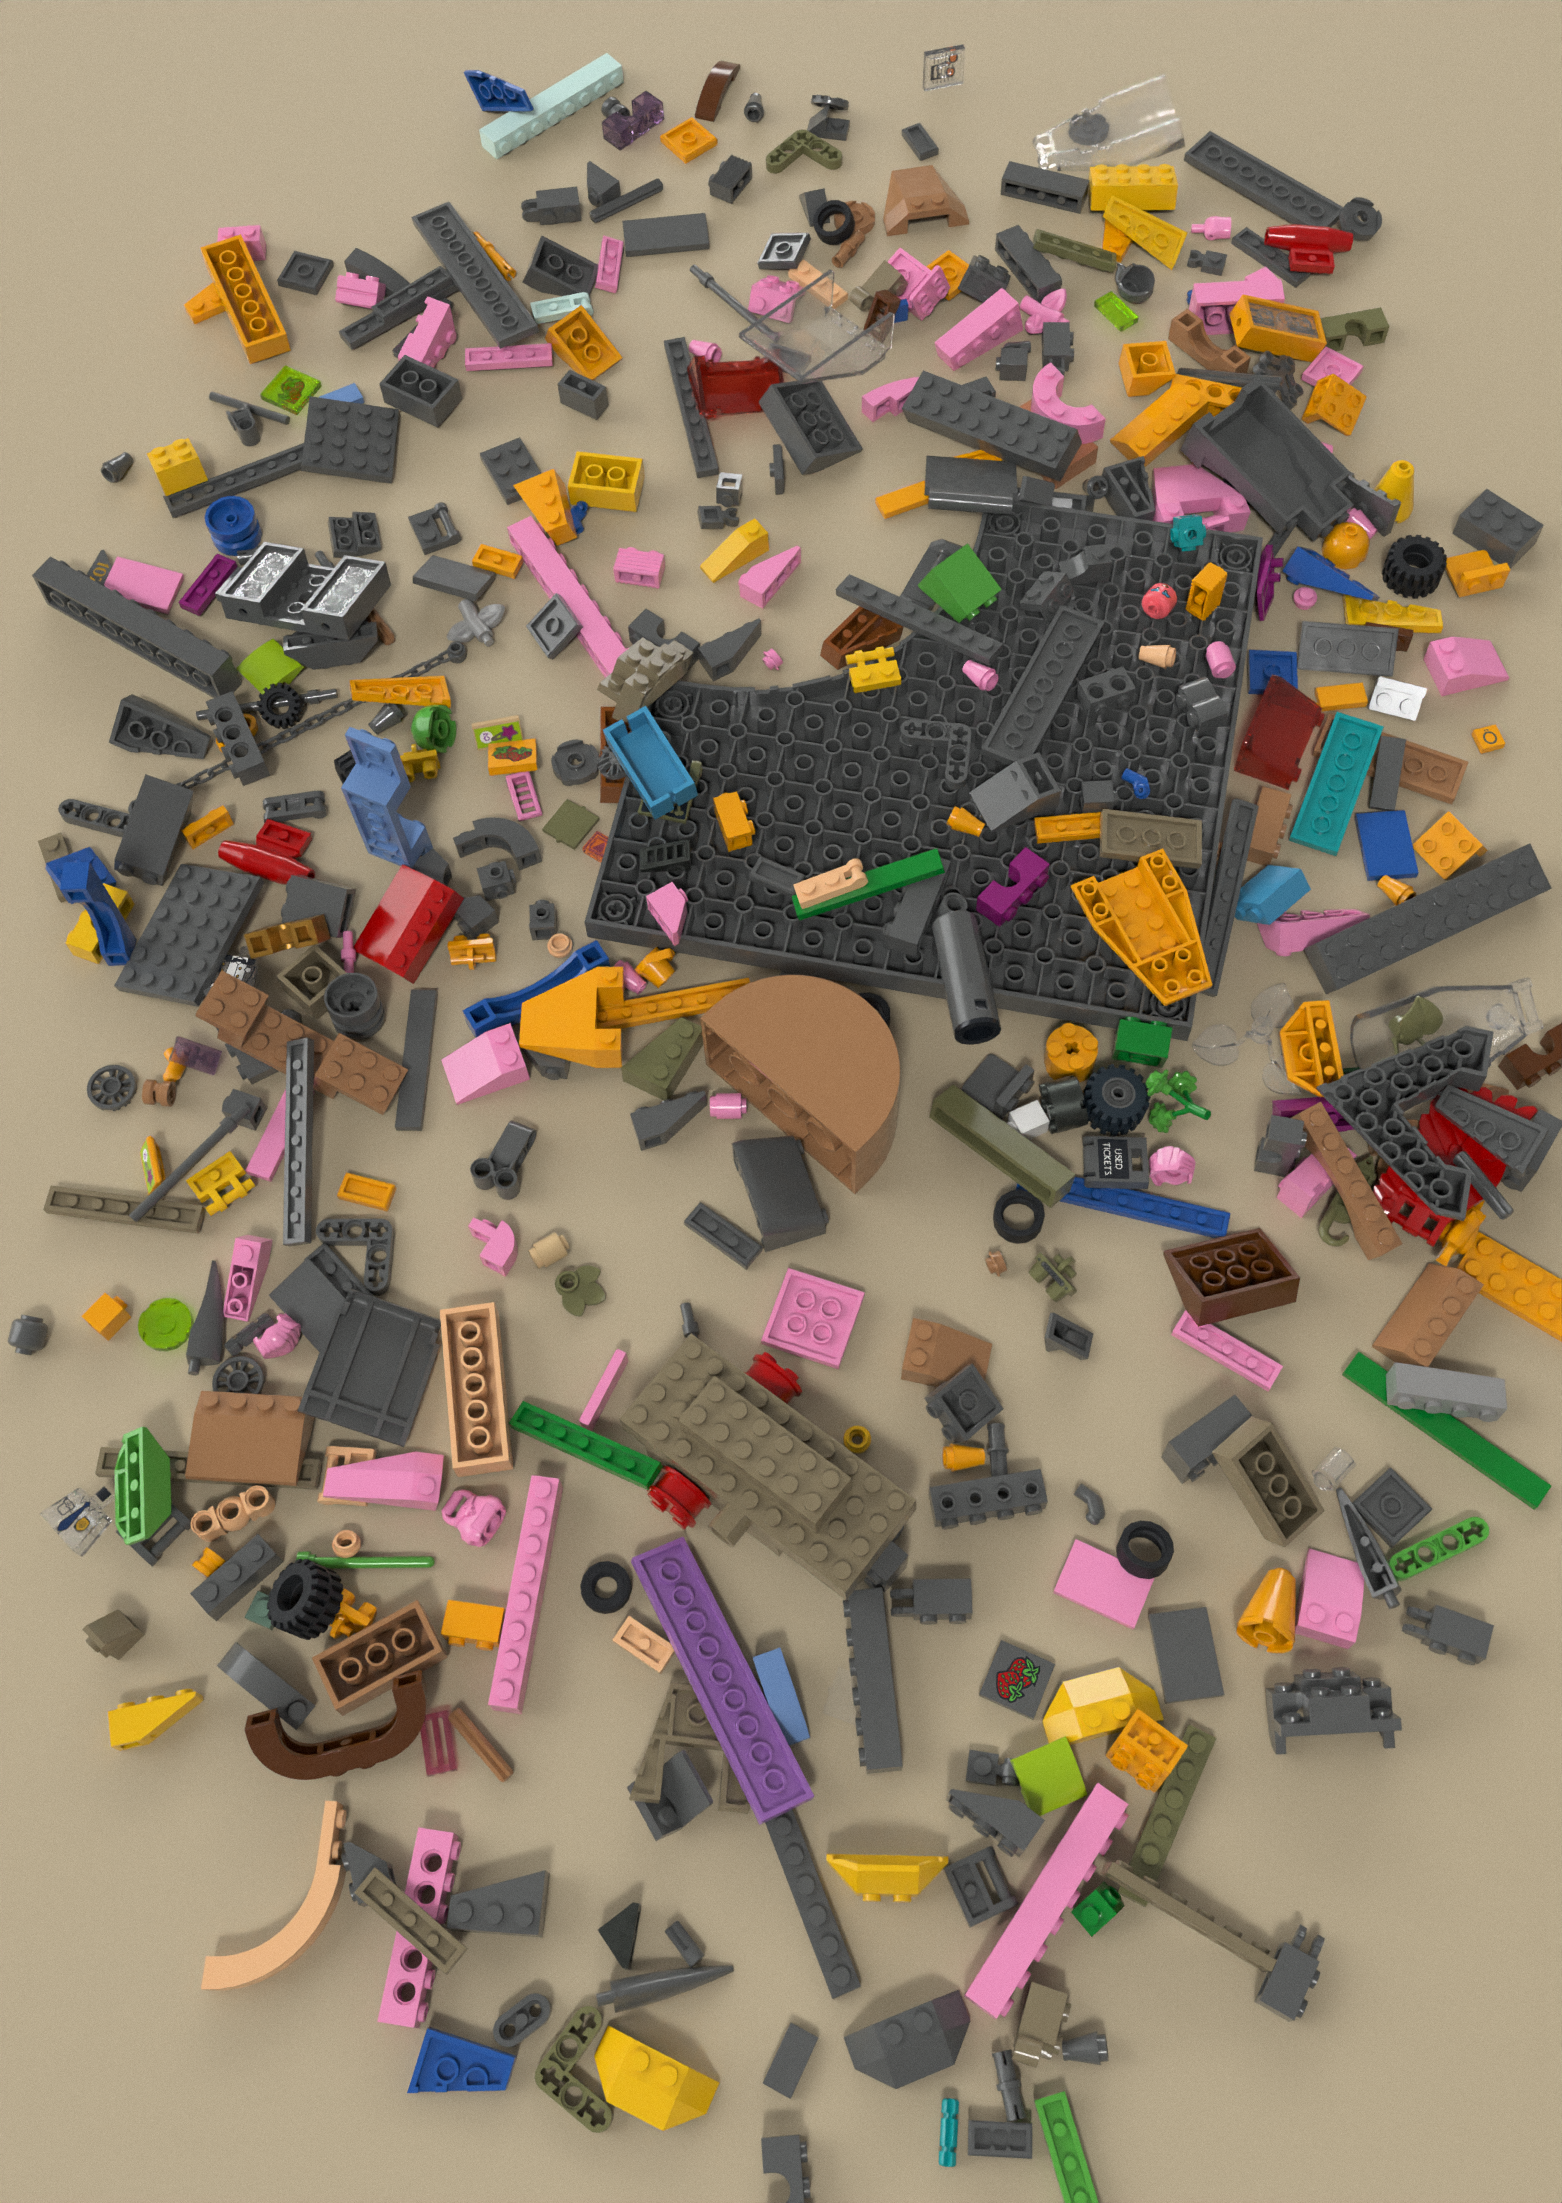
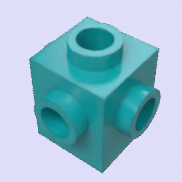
[1170,514,1206,551]

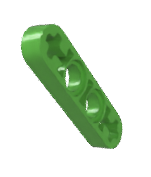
[1388,1517,1489,1581]

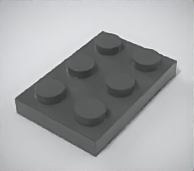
[480,437,541,505]

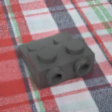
[924,1363,1004,1444]

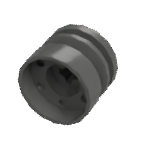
[324,973,385,1040]

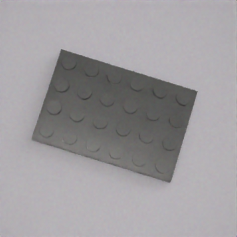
[114,864,264,1007]

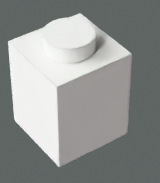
[1007,1100,1050,1140]

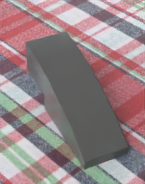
[344,248,410,297]

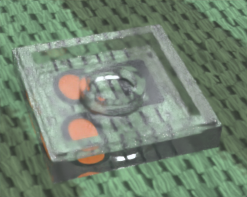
[923,44,965,91]

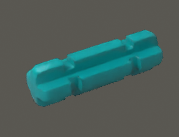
[939,2098,959,2167]

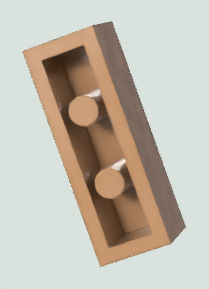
[1247,787,1293,866]

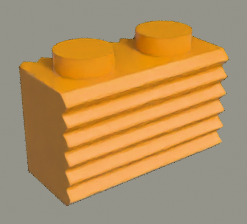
[1185,562,1227,621]

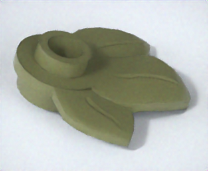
[555,1265,606,1317]

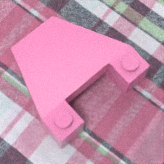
[1152,464,1251,533]

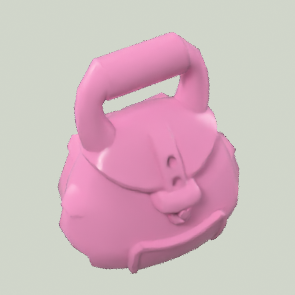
[441,1489,506,1547]

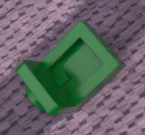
[1071,1881,1125,1937]

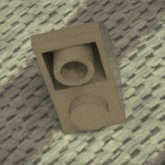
[82,1609,145,1660]

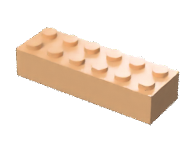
[440,1302,513,1477]

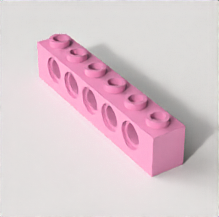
[377,1827,461,2029]

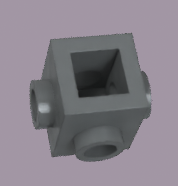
[477,861,517,901]

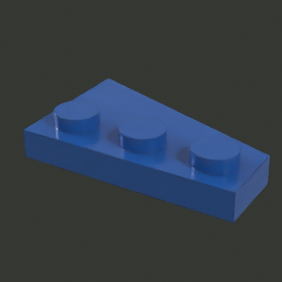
[407,2027,517,2093]

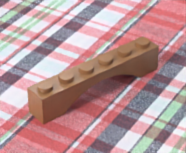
[1291,1102,1403,1260]

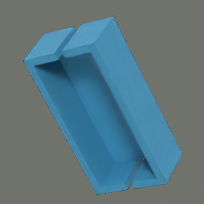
[603,706,698,820]

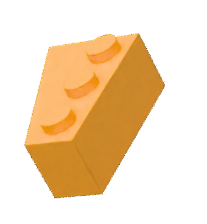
[513,469,577,546]

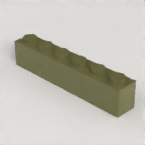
[929,1085,1076,1208]

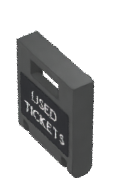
[1082,1136,1149,1189]

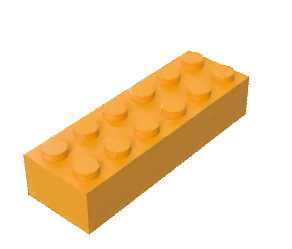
[200,234,291,364]

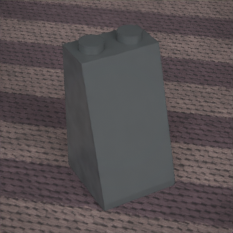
[114,774,194,886]

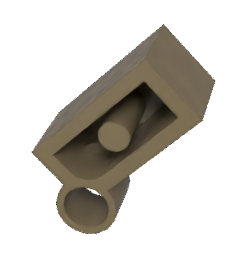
[849,260,909,313]
[1011,1982,1071,2068]

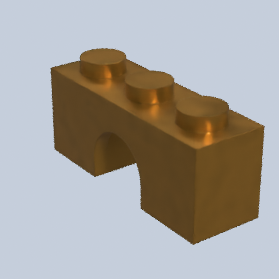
[244,914,331,959]

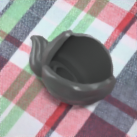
[1115,263,1155,303]

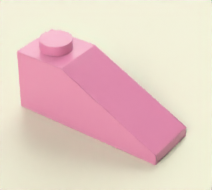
[738,546,801,609]

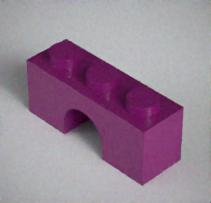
[976,847,1049,927]

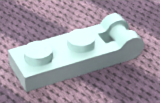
[530,292,594,324]

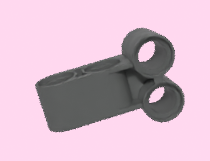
[470,1120,537,1200]

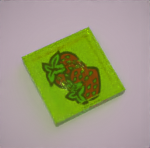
[260,365,322,415]

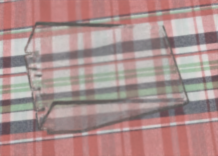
[739,269,895,384]

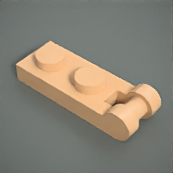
[793,859,868,909]

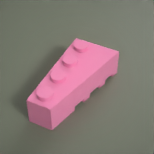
[934,288,1023,371]

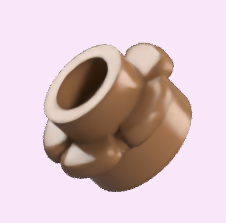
[985,1251,1007,1277]

